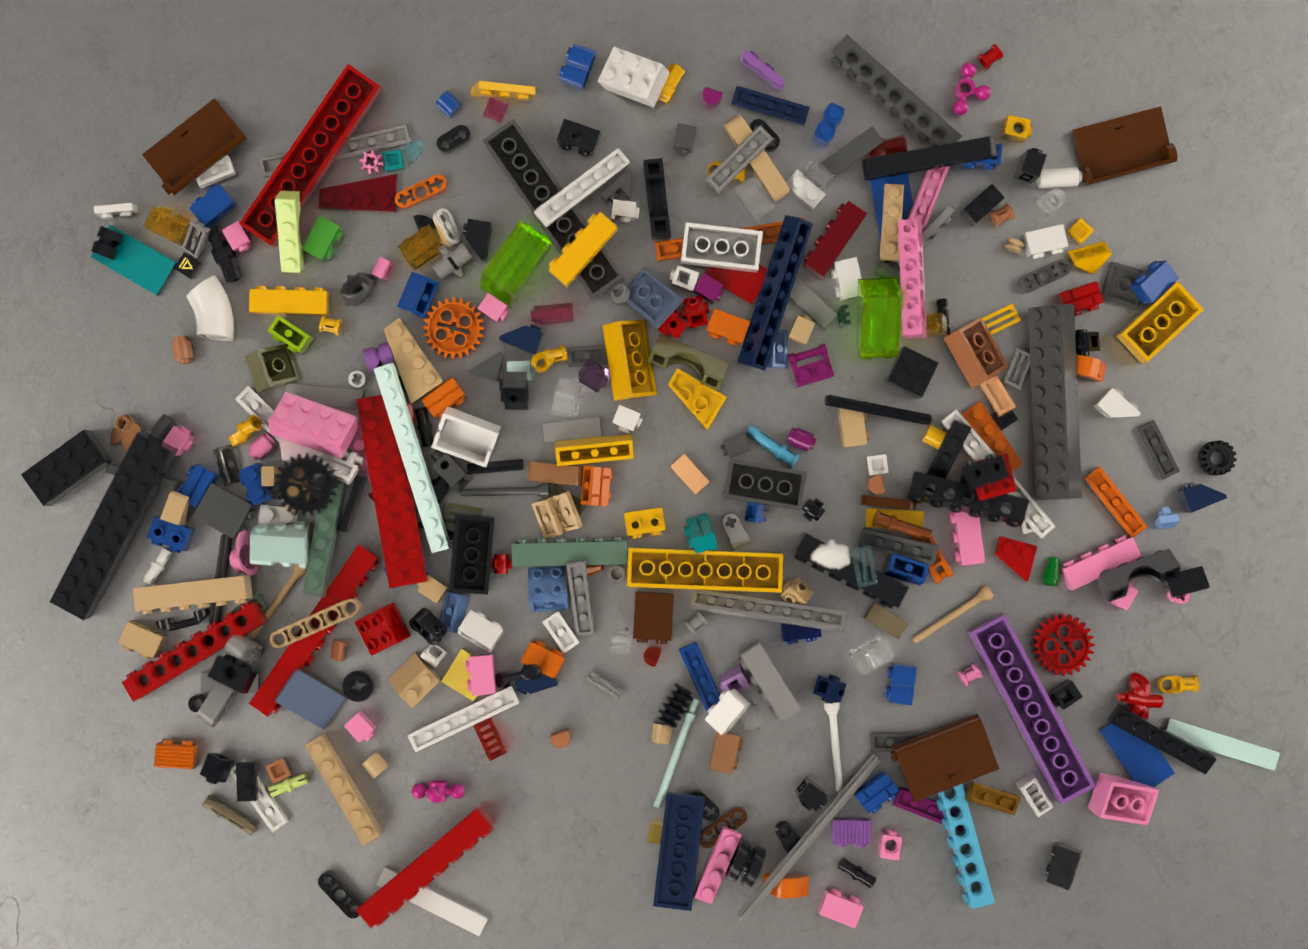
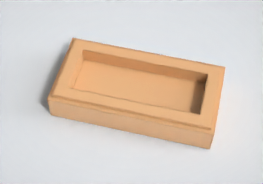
[980,375,1016,417]
[670,454,709,495]

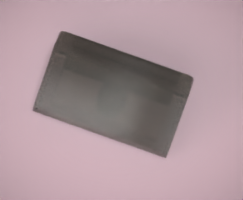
[213,444,242,487]

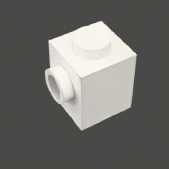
[612,405,643,434]

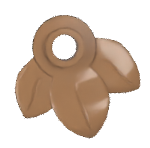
[110,414,141,452]

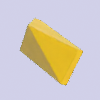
[1068,241,1112,275]

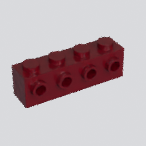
[803,200,867,279]

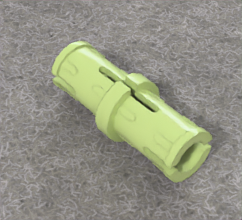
[268,772,309,798]

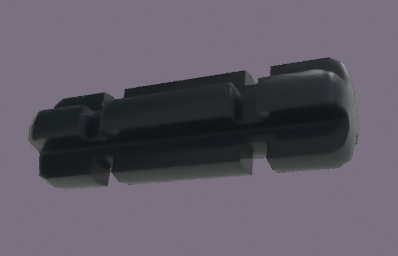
[937,298,950,336]

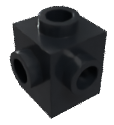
[1075,329,1100,356]

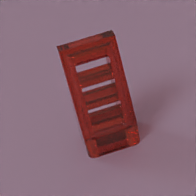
[473,717,508,761]

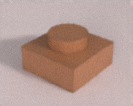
[265,757,292,784]

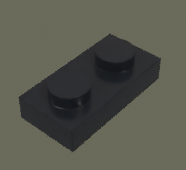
[236,761,258,802]

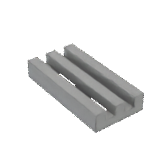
[181,218,211,259]
[1002,348,1030,390]

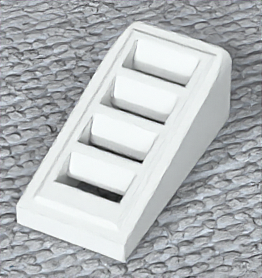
[1015,773,1054,818]

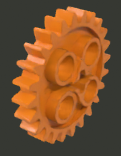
[422,297,485,360]

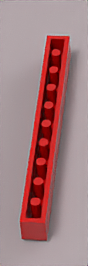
[249,544,380,717]

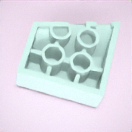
[250,521,313,568]

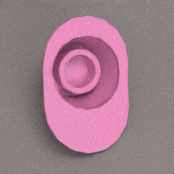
[229,530,259,576]

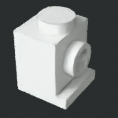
[611,199,640,223]
[669,265,699,293]

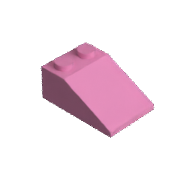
[1088,773,1160,825]

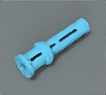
[745,425,800,469]

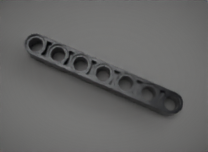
[862,136,998,180]

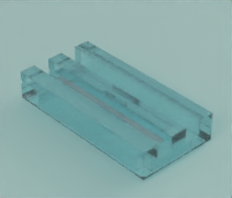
[851,545,878,588]

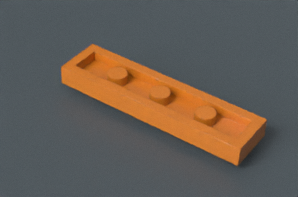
[1083,466,1148,538]

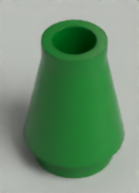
[1041,557,1061,586]

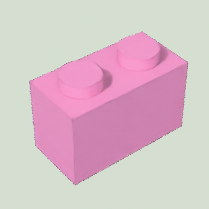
[466,653,497,696]
[818,888,864,928]

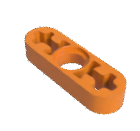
[395,174,448,209]

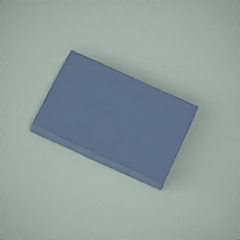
[625,268,684,329]
[275,668,345,730]

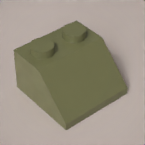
[245,344,300,393]

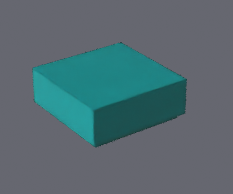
[382,149,405,172]

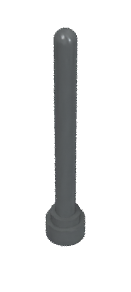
[460,483,551,498]

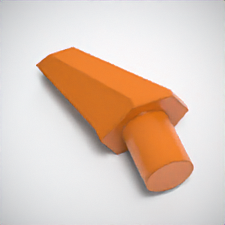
[586,565,604,576]

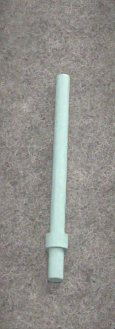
[653,698,700,808]

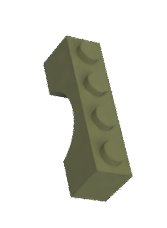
[648,334,730,391]

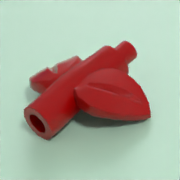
[1116,673,1163,719]

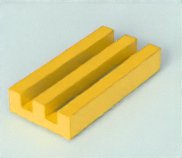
[982,303,1021,335]

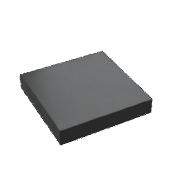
[1101,262,1145,310]

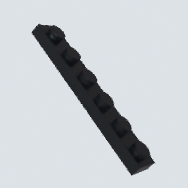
[1108,704,1217,775]

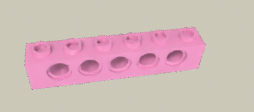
[898,219,927,339]

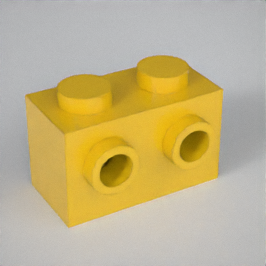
[624,507,665,539]

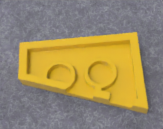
[470,81,536,101]
[668,368,727,430]

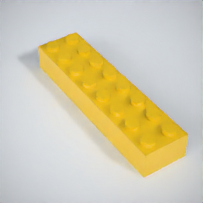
[627,547,783,593]

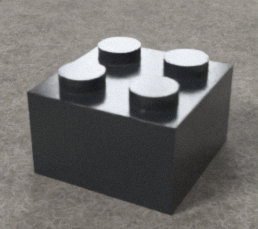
[885,346,939,399]

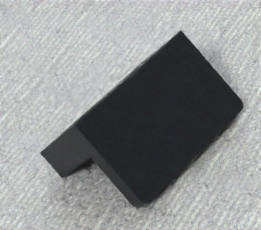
[1162,566,1210,598]

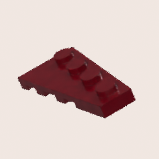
[318,174,398,213]

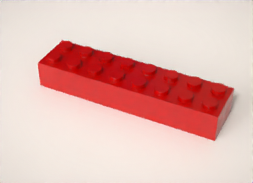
[356,805,495,928]

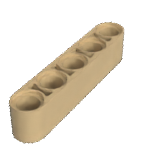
[723,114,791,203]
[270,598,362,648]

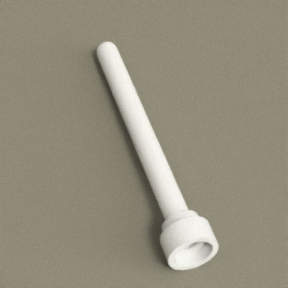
[824,701,843,793]

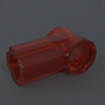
[869,135,907,158]

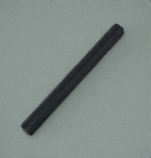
[824,395,932,425]

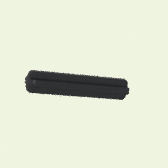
[467,459,524,475]

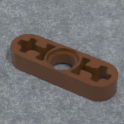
[860,495,917,510]
[700,806,747,848]

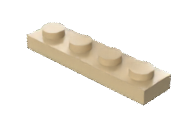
[880,184,904,261]

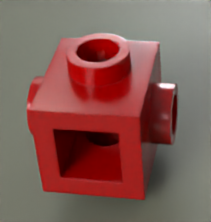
[681,295,710,328]
[658,309,688,339]

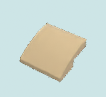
[531,491,583,539]

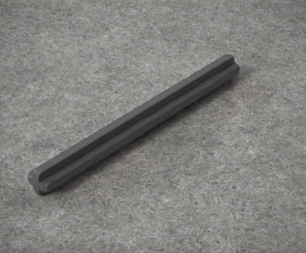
[207,534,232,645]

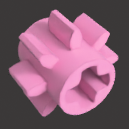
[359,150,384,175]

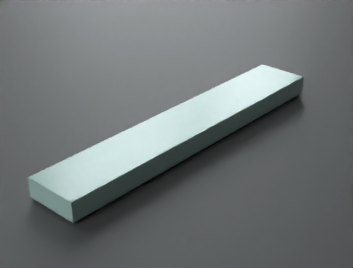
[1165,718,1280,771]

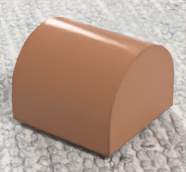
[866,474,885,494]
[550,728,571,748]

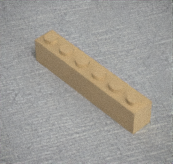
[133,575,253,614]
[304,733,383,846]

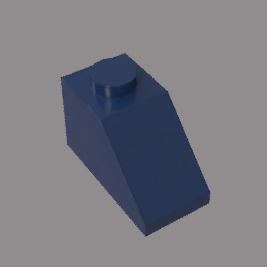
[499,324,544,355]
[1177,482,1227,513]
[514,664,559,695]

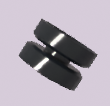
[725,838,767,889]

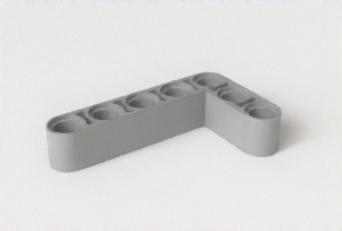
[196,635,265,728]

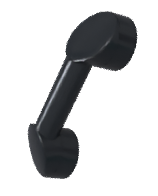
[155,608,209,631]
[495,664,541,688]

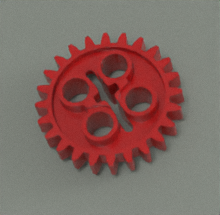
[1031,613,1095,676]

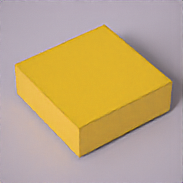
[1067,217,1094,245]

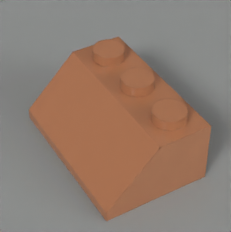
[944,317,1009,388]

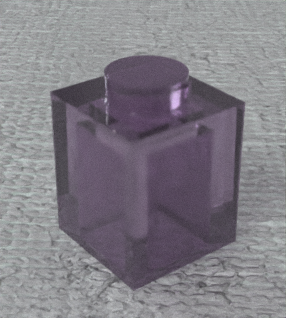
[578,358,609,393]

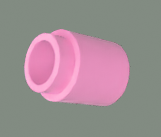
[248,432,277,460]

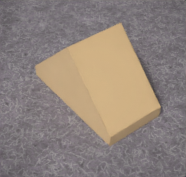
[160,491,189,526]

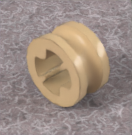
[1005,238,1025,254]

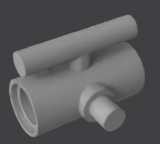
[430,241,473,280]

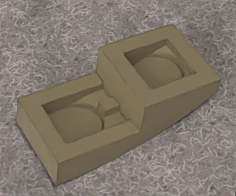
[864,602,909,640]

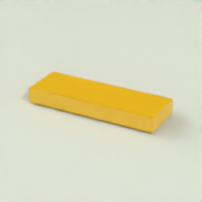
[865,508,924,528]

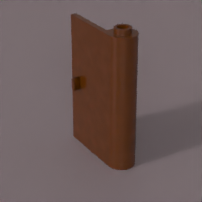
[142,98,247,196]
[1072,106,1178,186]
[889,714,999,802]

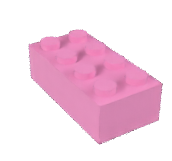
[268,392,358,459]

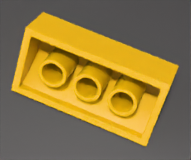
[602,320,657,401]

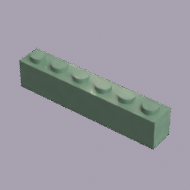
[303,478,346,597]
[512,537,628,567]

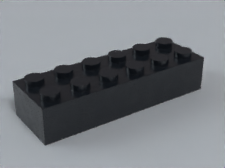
[792,532,909,609]

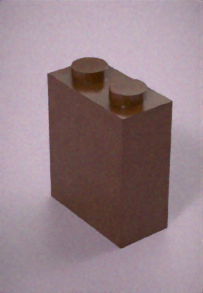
[633,591,674,644]

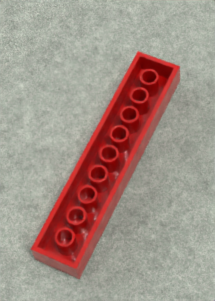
[239,64,383,247]

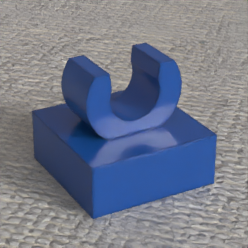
[745,502,769,523]

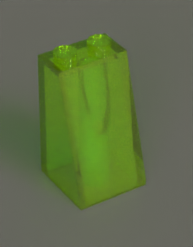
[479,221,552,308]
[857,278,903,359]

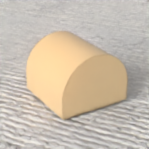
[651,722,672,744]
[361,751,389,779]

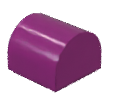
[702,87,723,109]

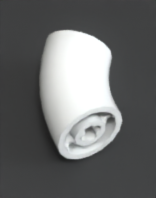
[186,275,235,341]

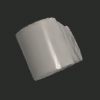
[721,513,751,551]

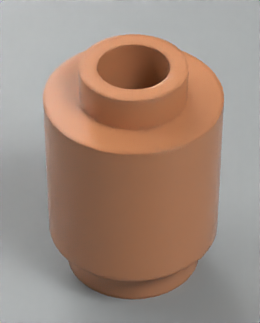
[171,336,194,365]

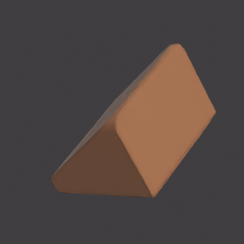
[330,639,347,662]

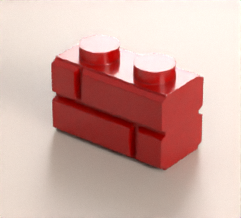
[1057,281,1104,317]

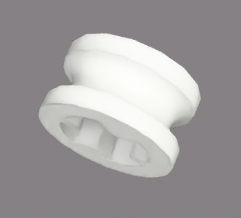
[348,370,367,388]

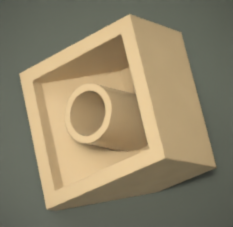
[388,652,442,708]

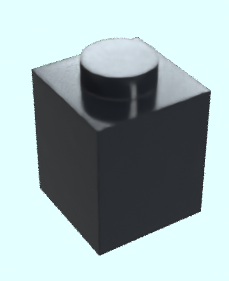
[200,753,234,784]

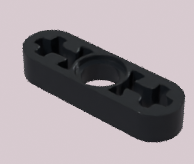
[318,871,362,919]

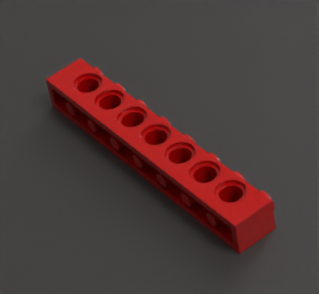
[121,601,268,702]

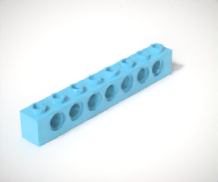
[937,774,995,909]

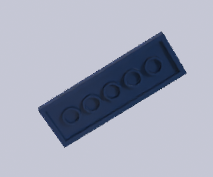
[653,792,705,911]

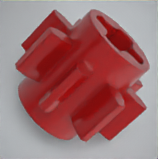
[490,554,513,574]

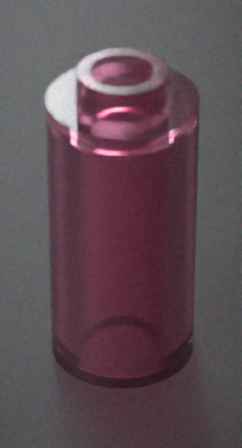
[531,302,574,325]

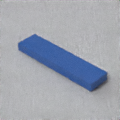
[679,642,720,715]

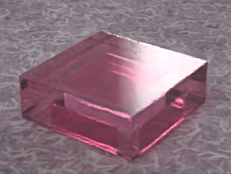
[483,97,508,123]

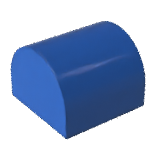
[436,91,463,118]

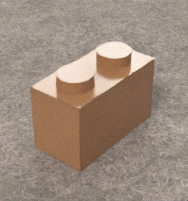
[709,732,743,774]

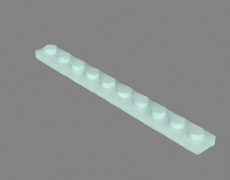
[374,363,452,553]

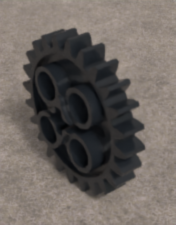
[273,453,338,517]

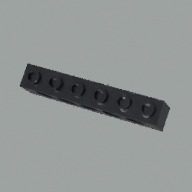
[907,471,1029,527]

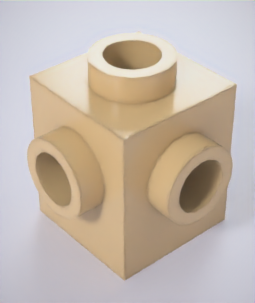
[779,577,814,605]

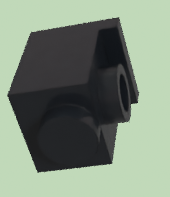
[1050,679,1083,710]

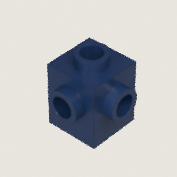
[813,674,847,704]

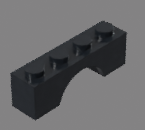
[643,158,671,240]
[1098,549,1181,602]

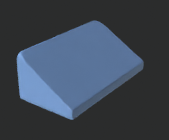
[766,329,787,368]
[439,590,469,633]

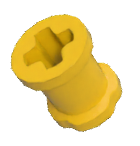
[319,315,342,336]

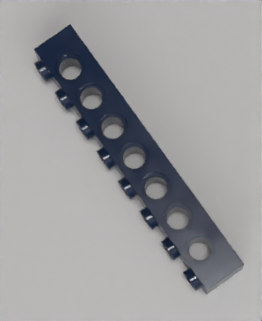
[737,215,813,371]

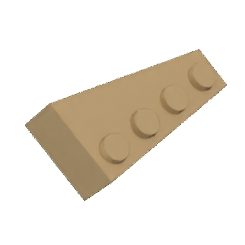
[384,318,444,405]

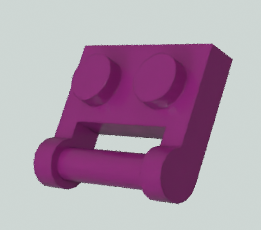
[788,343,834,388]

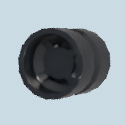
[91,226,125,260]

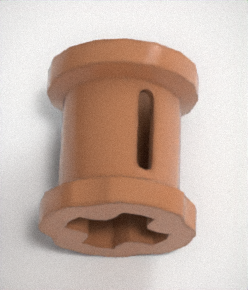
[990,203,1015,227]

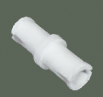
[142,547,173,586]

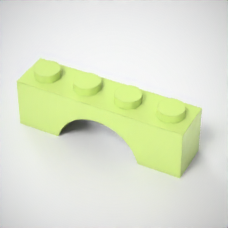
[275,191,305,273]

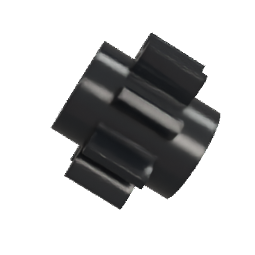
[801,498,825,522]

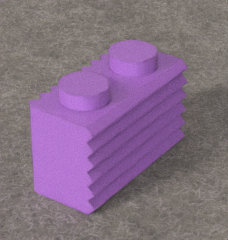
[831,818,872,848]

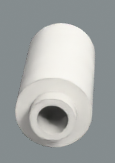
[1037,167,1082,189]

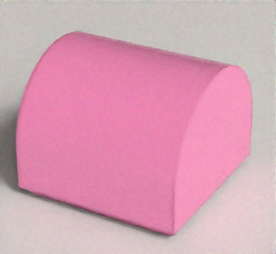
[371,257,395,282]

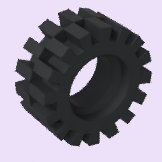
[1198,441,1237,475]

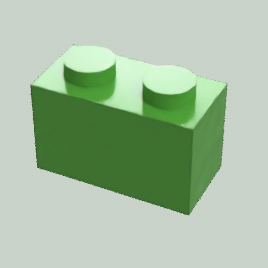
[302,215,343,263]

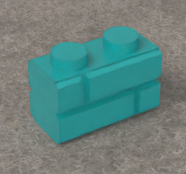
[684,513,718,554]

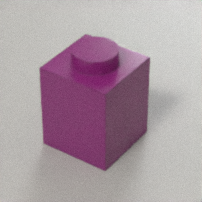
[693,273,724,304]

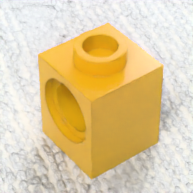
[1001,115,1032,142]

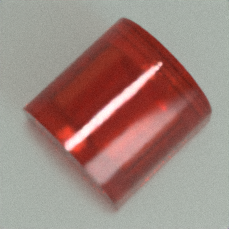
[644,645,662,667]

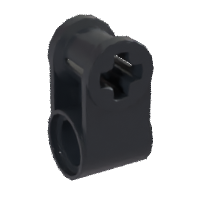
[409,608,447,645]
[775,821,808,854]

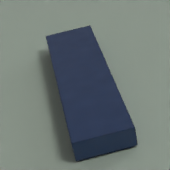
[731,86,810,126]

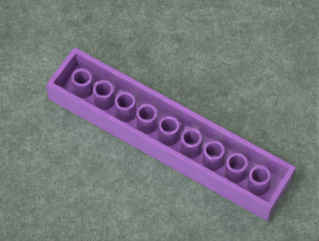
[967,613,1096,804]

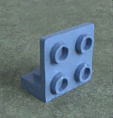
[528,566,569,612]

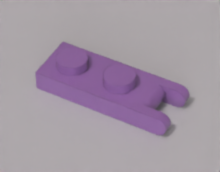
[740,50,785,90]

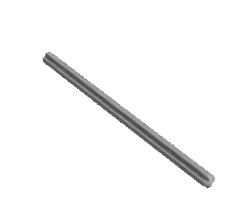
[737,754,881,922]

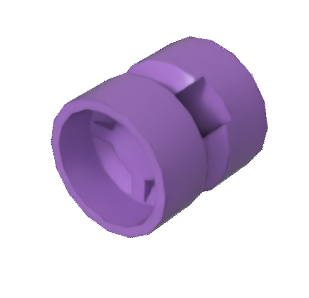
[363,342,396,373]

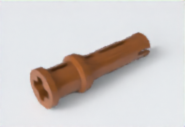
[872,509,932,542]

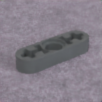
[1018,259,1072,293]

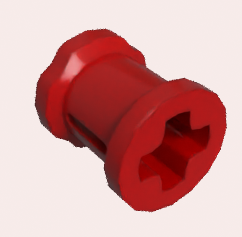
[977,44,1003,69]

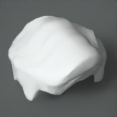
[811,540,851,569]

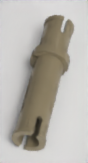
[202,795,258,836]

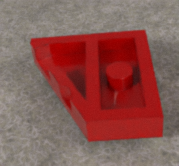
[994,536,1037,582]

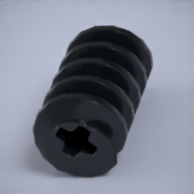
[657,683,694,728]

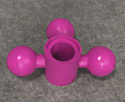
[953,62,991,115]
[411,780,465,803]

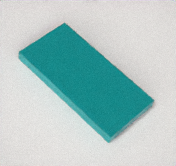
[91,224,177,296]

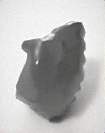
[340,273,376,307]

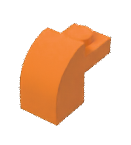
[1076,355,1107,382]
[764,873,809,898]

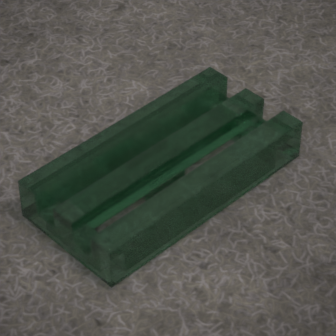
[836,304,851,328]

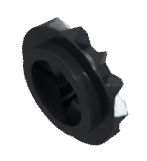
[342,671,373,702]

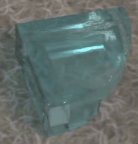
[403,140,423,164]

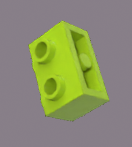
[267,315,314,354]

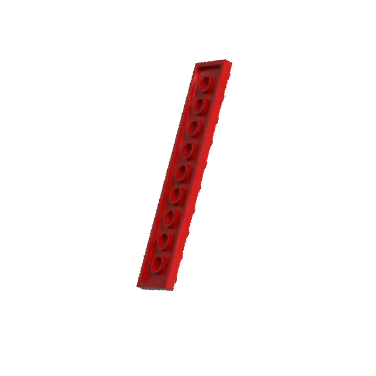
[356,395,428,589]

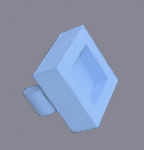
[1154,507,1179,530]

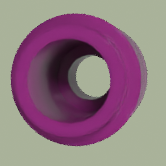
[787,427,816,452]

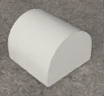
[420,644,447,668]

